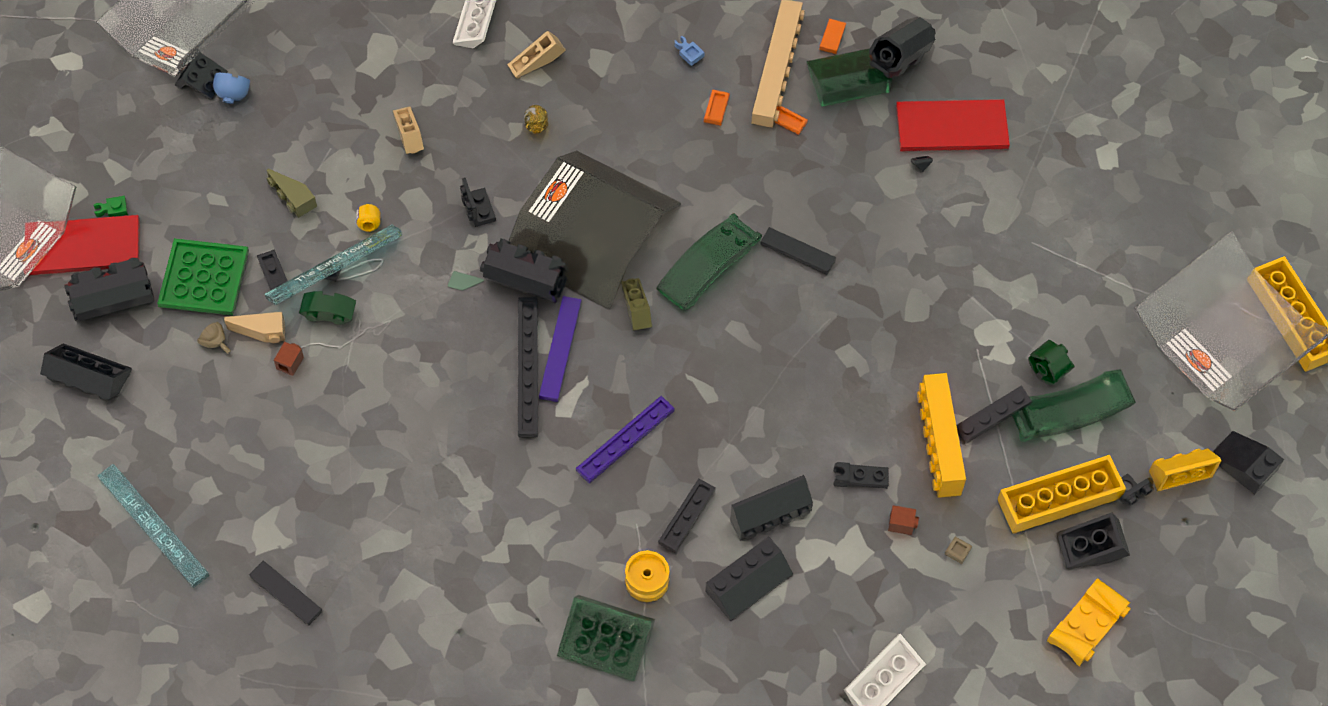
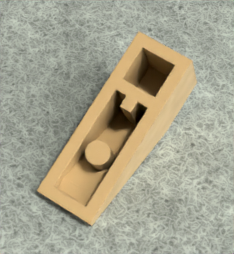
[507,31,566,78]
[393,106,424,154]
[224,312,285,343]

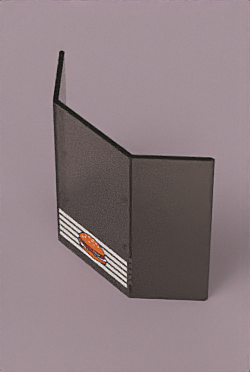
[509,151,681,310]

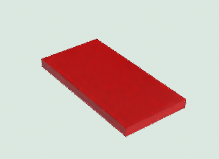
[896,99,1010,151]
[24,215,140,276]

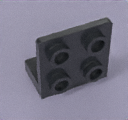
[175,51,228,99]
[460,178,496,227]

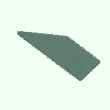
[448,271,484,291]

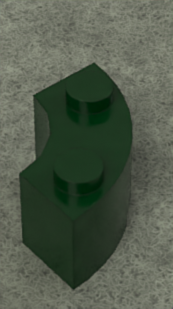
[299,291,356,325]

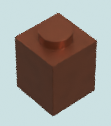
[274,341,304,376]
[888,505,919,535]

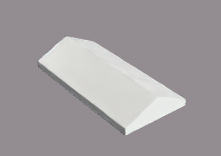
[453,0,496,48]
[844,634,926,706]

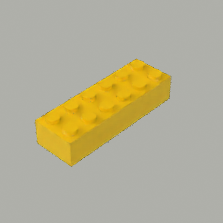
[1247,256,1328,372]
[917,373,966,498]
[997,455,1126,534]

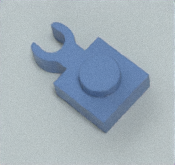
[674,36,705,66]

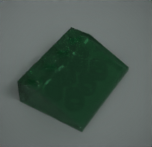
[807,48,892,106]
[557,595,655,681]

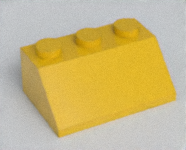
[1149,449,1221,491]

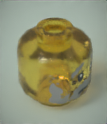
[524,105,548,134]

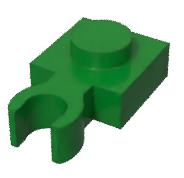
[94,196,128,217]

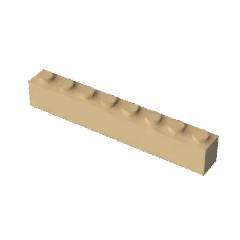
[751,0,805,128]

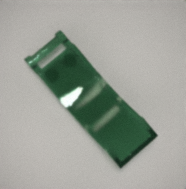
[656,213,762,311]
[1012,369,1136,442]

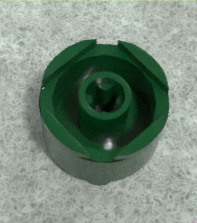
[1028,340,1075,385]

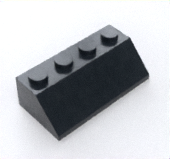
[40,343,132,400]
[730,475,813,541]
[705,536,793,621]

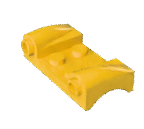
[1047,578,1131,667]

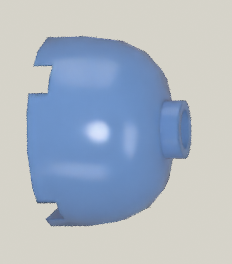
[213,73,250,104]

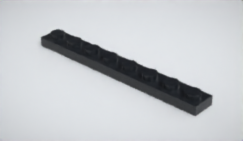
[518,297,538,438]

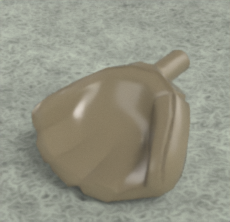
[197,322,231,354]

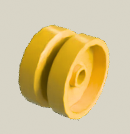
[625,550,670,602]

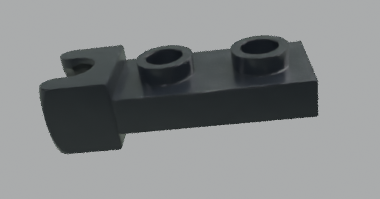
[257,249,292,302]
[833,462,889,489]

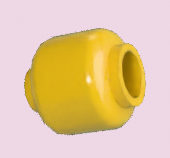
[356,204,381,232]

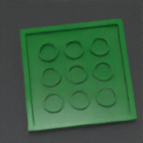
[157,238,249,316]

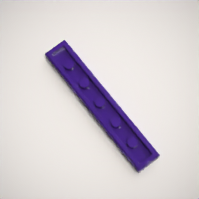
[539,296,582,402]
[576,396,675,484]

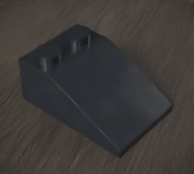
[1213,431,1284,495]
[1056,512,1130,569]

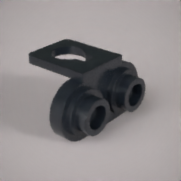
[1119,474,1154,506]

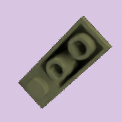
[266,169,317,218]
[621,278,652,331]

